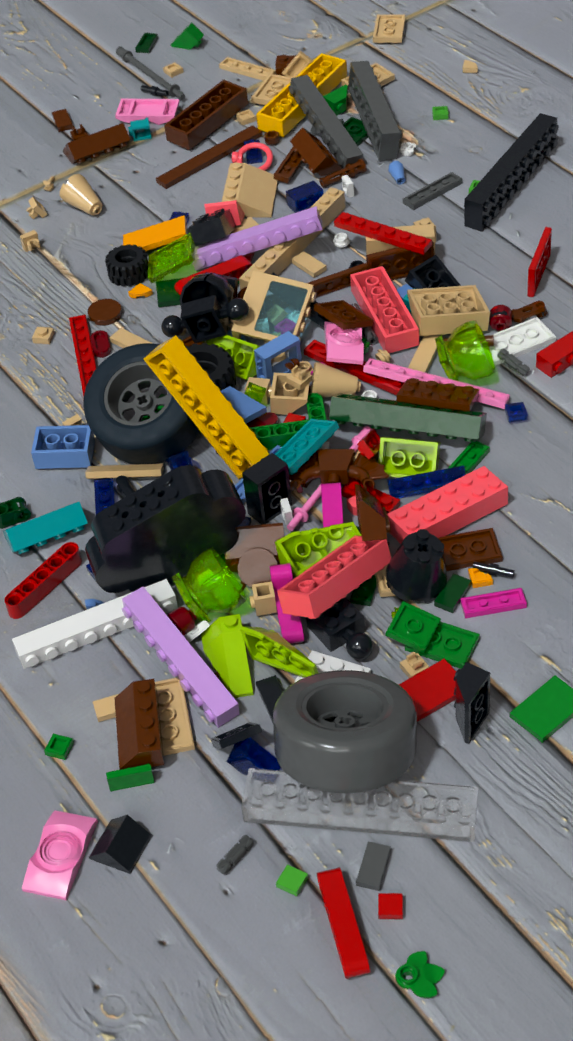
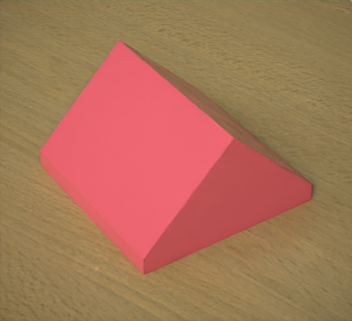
[205,200,245,226]

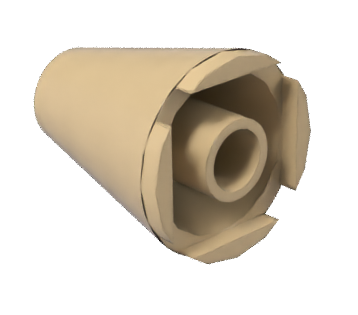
[60,174,102,216]
[310,362,361,398]

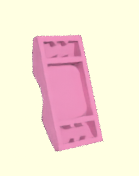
[115,99,180,125]
[324,322,364,365]
[22,810,98,900]

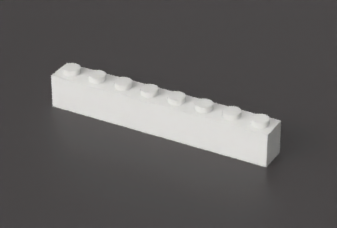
[12,579,178,669]

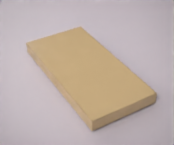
[155,677,195,756]

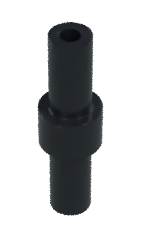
[141,85,169,97]
[473,561,515,578]

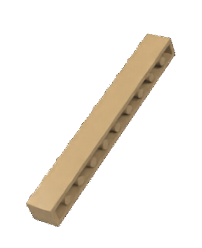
[239,187,346,290]

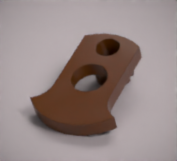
[512,300,548,323]

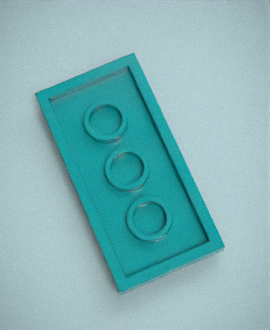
[275,419,339,475]

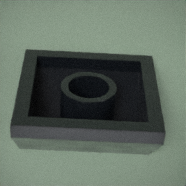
[89,815,152,874]

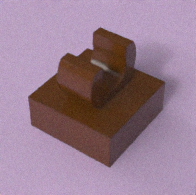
[70,124,88,141]

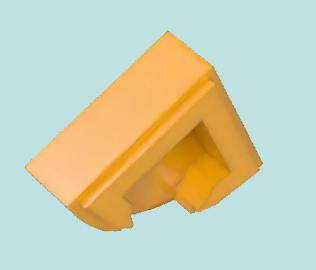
[128,283,153,298]
[468,568,493,588]

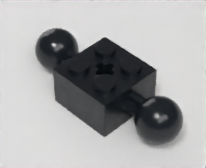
[161,295,249,343]
[306,597,373,660]

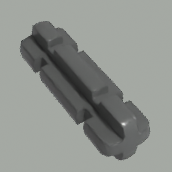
[497,348,530,376]
[216,835,254,875]

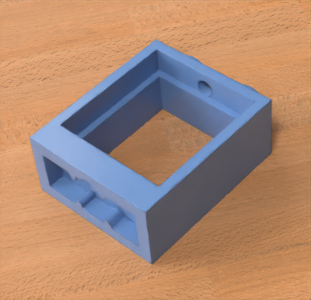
[254,331,302,384]

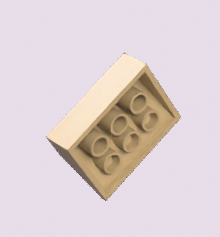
[222,162,278,218]
[407,285,490,336]

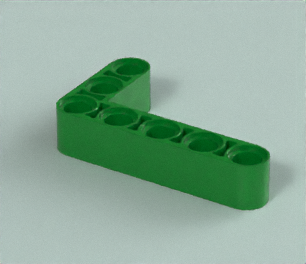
[249,393,327,451]

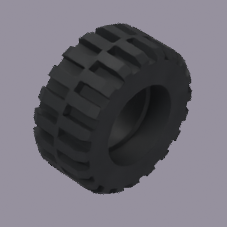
[185,343,236,391]

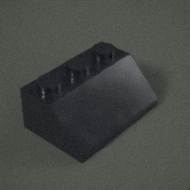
[454,662,490,744]

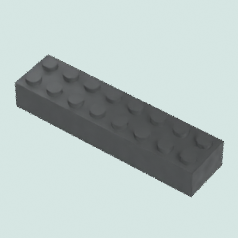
[348,61,402,161]

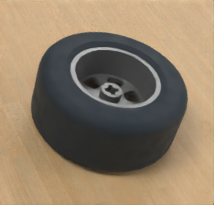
[83,343,200,464]

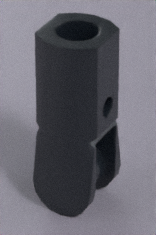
[116,475,136,498]

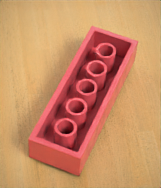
[350,266,419,353]
[387,466,508,544]
[277,535,391,619]

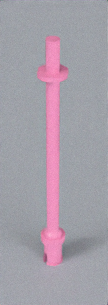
[287,426,372,531]

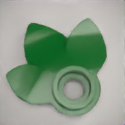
[395,951,445,998]

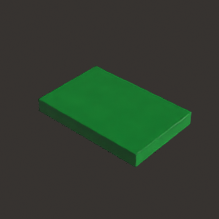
[405,622,480,669]
[510,675,573,743]

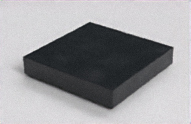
[211,722,262,749]

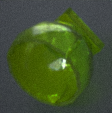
[435,320,496,381]
[172,547,247,622]

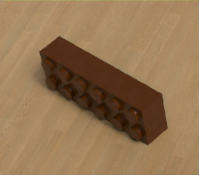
[164,79,248,150]

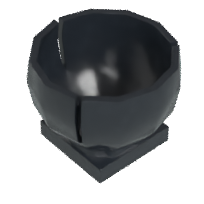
[179,272,238,320]

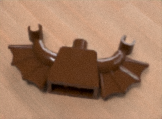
[289,449,389,493]

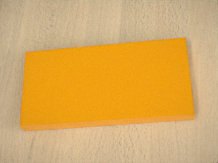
[123,215,188,251]

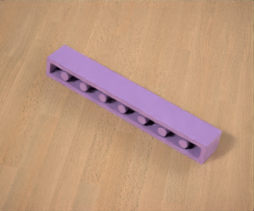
[189,206,323,271]
[122,586,239,728]

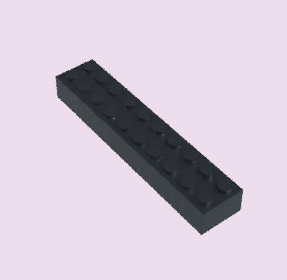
[464,113,559,232]

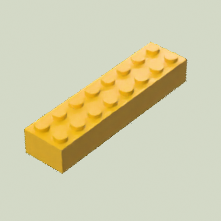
[256,53,347,137]
[143,335,269,479]

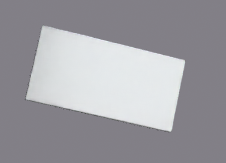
[478,317,556,366]

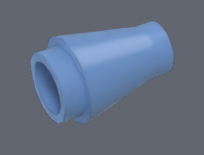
[388,161,406,185]

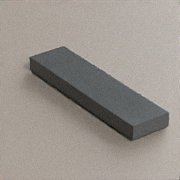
[403,172,463,210]

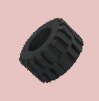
[105,244,150,287]

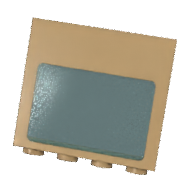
[231,270,316,341]

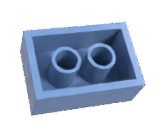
[31,425,95,469]

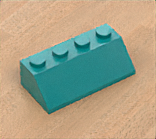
[3,501,88,554]

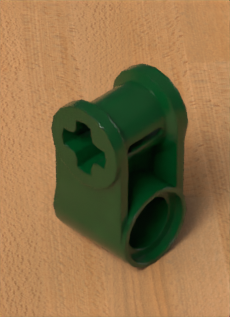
[0,497,31,529]

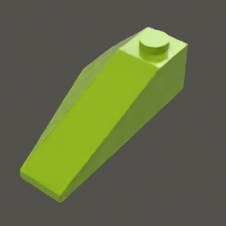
[206,335,260,380]
[275,522,361,579]
[201,614,253,698]
[240,626,318,678]

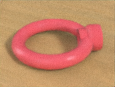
[232,142,273,171]

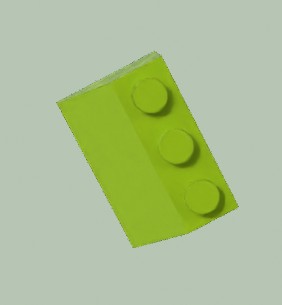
[378,437,441,481]

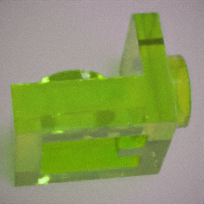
[244,382,266,403]

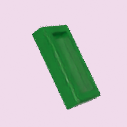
[106,764,154,792]

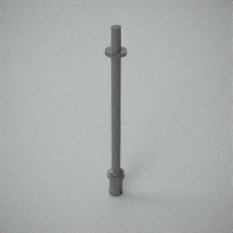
[116,46,185,100]

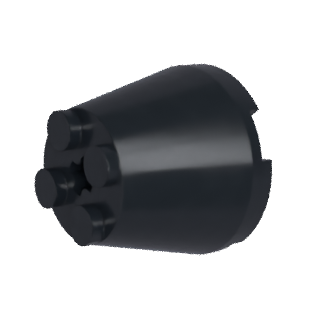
[386,529,447,603]

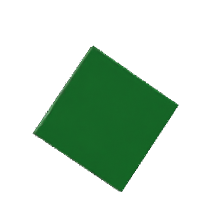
[385,601,441,653]

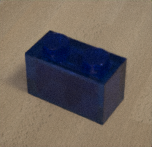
[286,180,324,213]

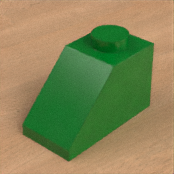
[171,22,204,50]
[323,85,349,116]

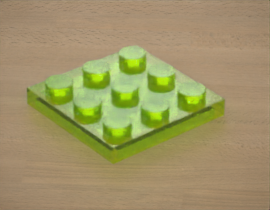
[148,233,195,284]

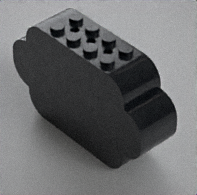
[85,466,246,593]

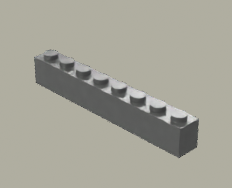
[289,75,363,168]

